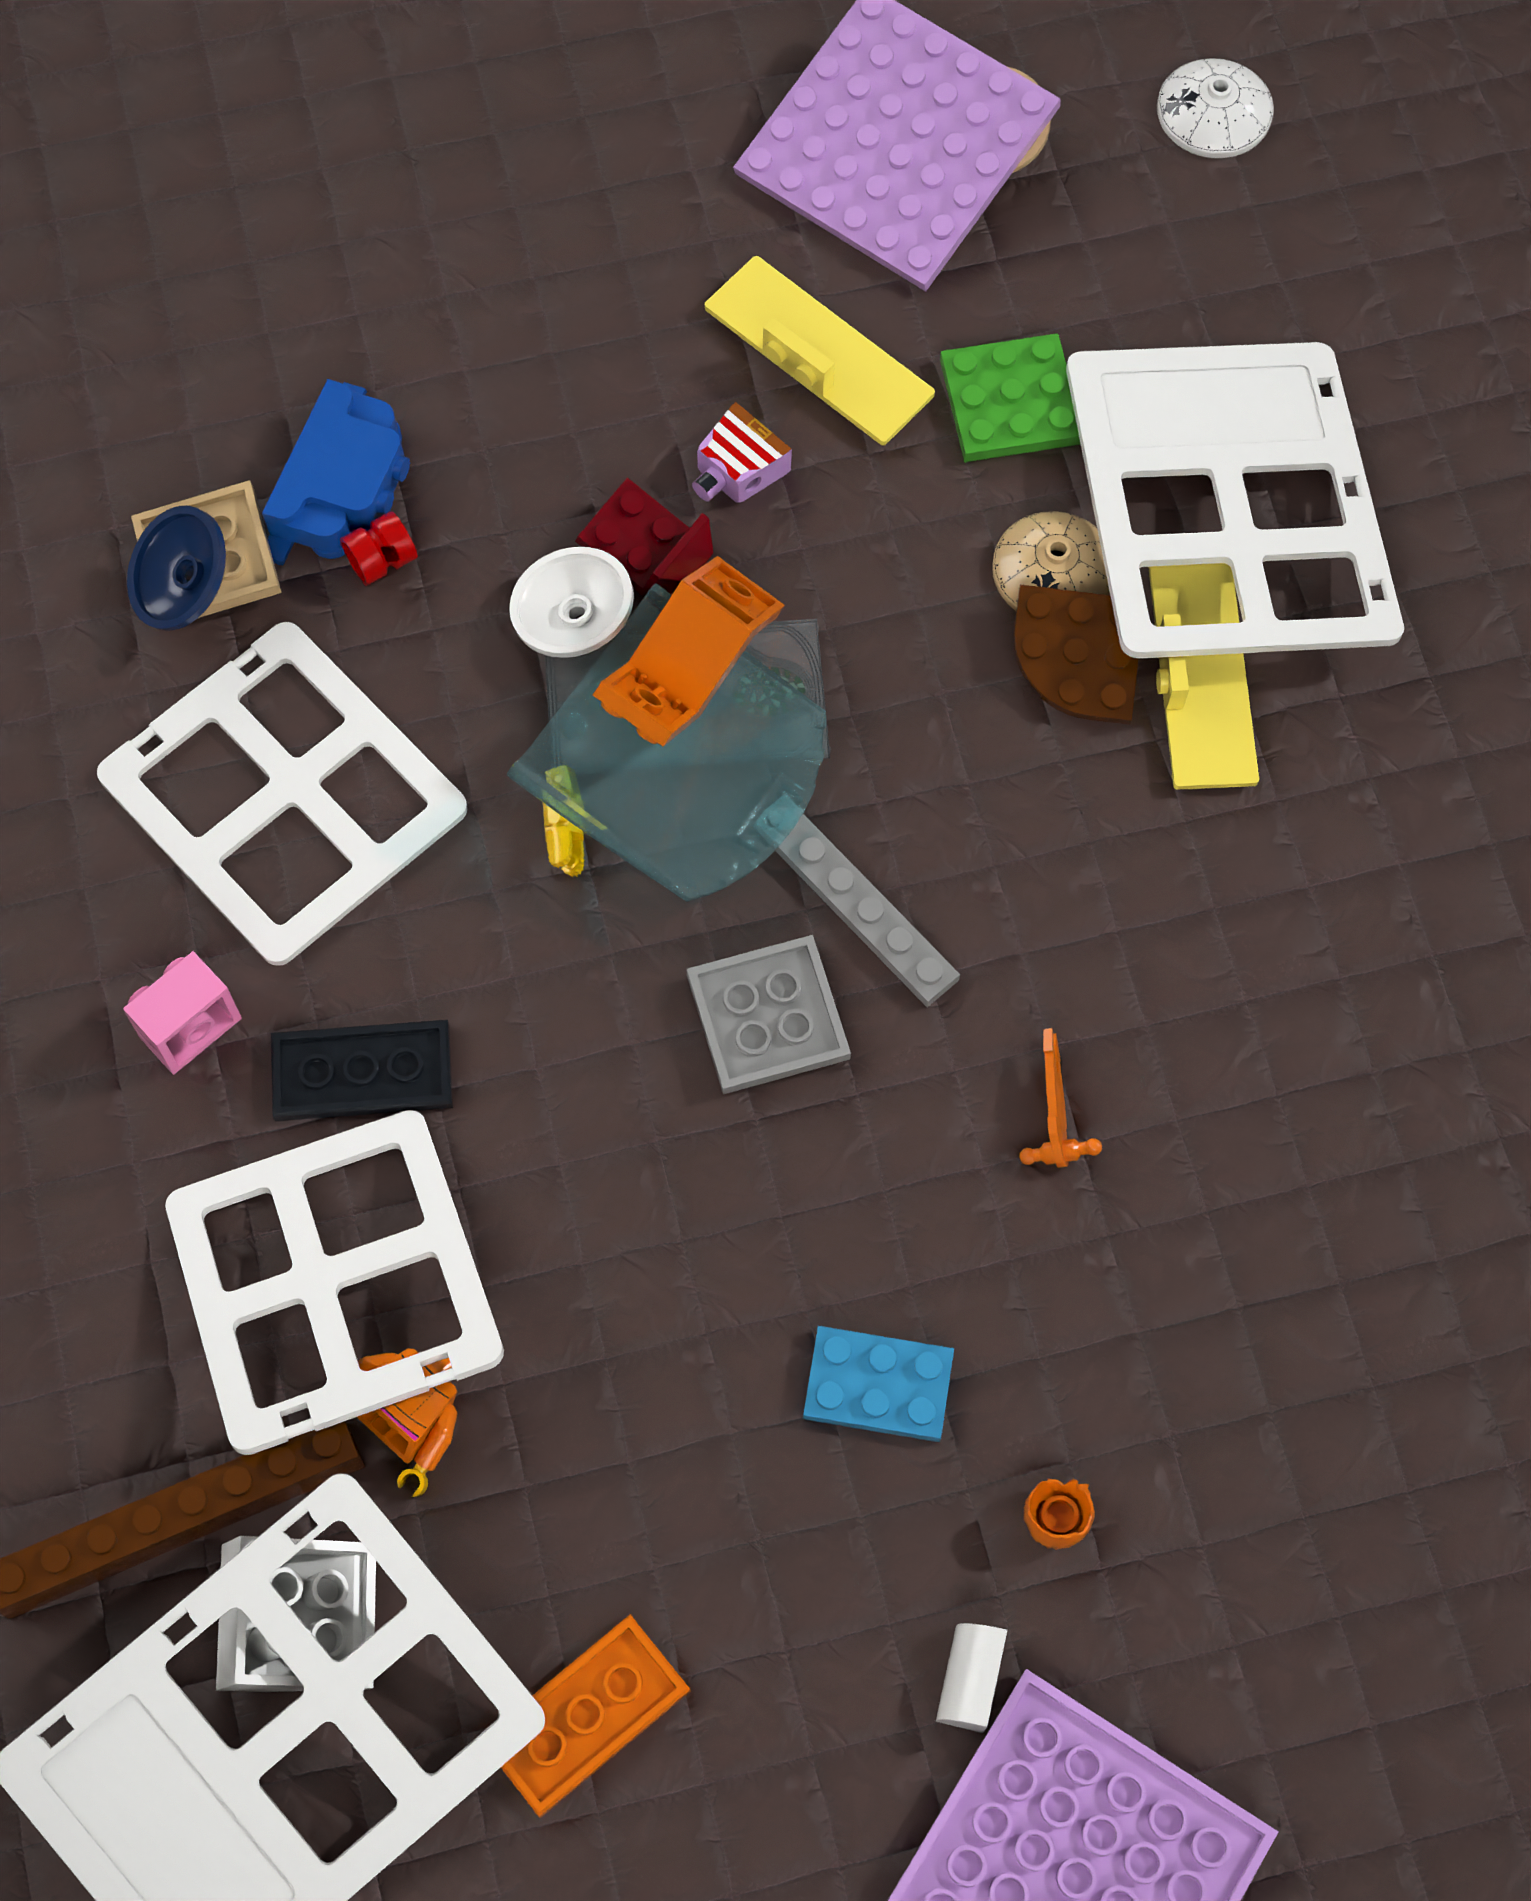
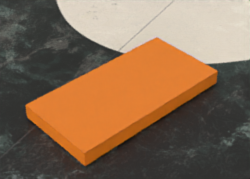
[501,1614,691,1818]

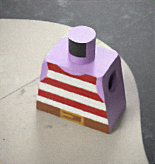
[692,402,792,502]

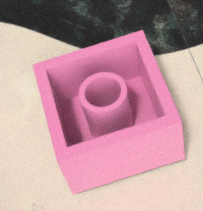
[123,951,242,1075]

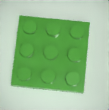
[940,333,1081,462]

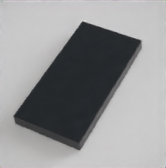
[271,1020,453,1121]

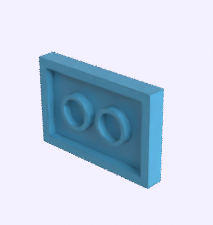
[803,1326,954,1442]

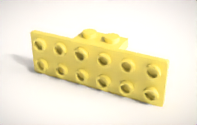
[705,256,935,446]
[1148,563,1259,790]

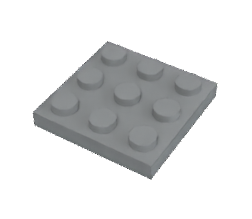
[687,935,851,1094]

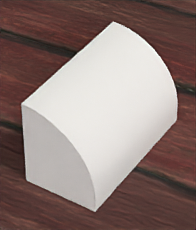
[936,1623,1007,1733]

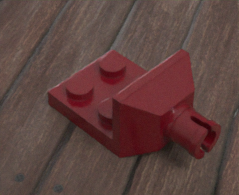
[575,477,713,599]

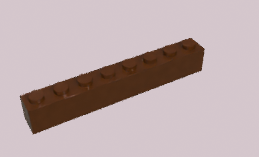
[0,1421,365,1620]

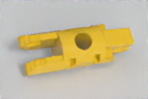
[542,766,585,877]

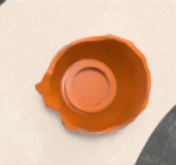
[1023,1479,1095,1550]

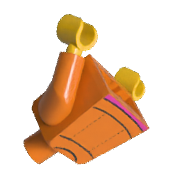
[357,1348,458,1497]

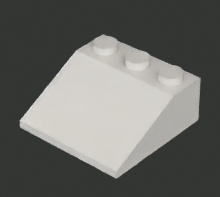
[216,1536,376,1692]

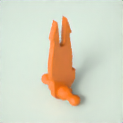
[1019,1028,1102,1168]

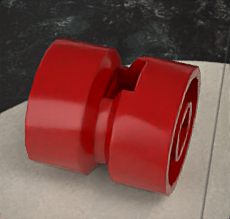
[340,511,418,586]

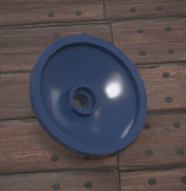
[127,505,226,631]

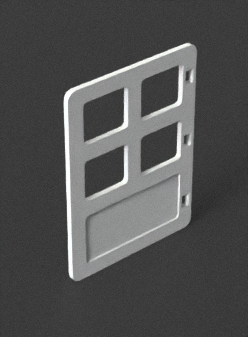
[1066,342,1404,658]
[0,1473,545,1901]

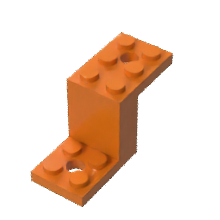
[593,556,785,747]

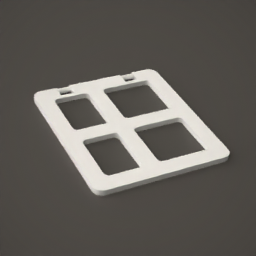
[97,622,467,966]
[165,1110,504,1455]

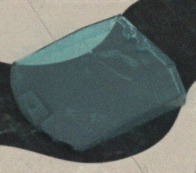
[506,584,826,902]

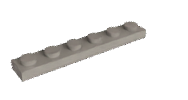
[753,795,960,1007]

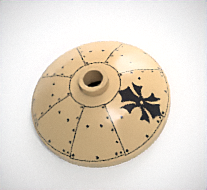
[993,511,1110,611]

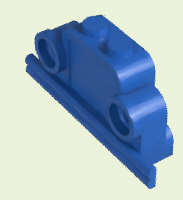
[262,379,410,565]

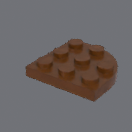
[1014,585,1139,725]

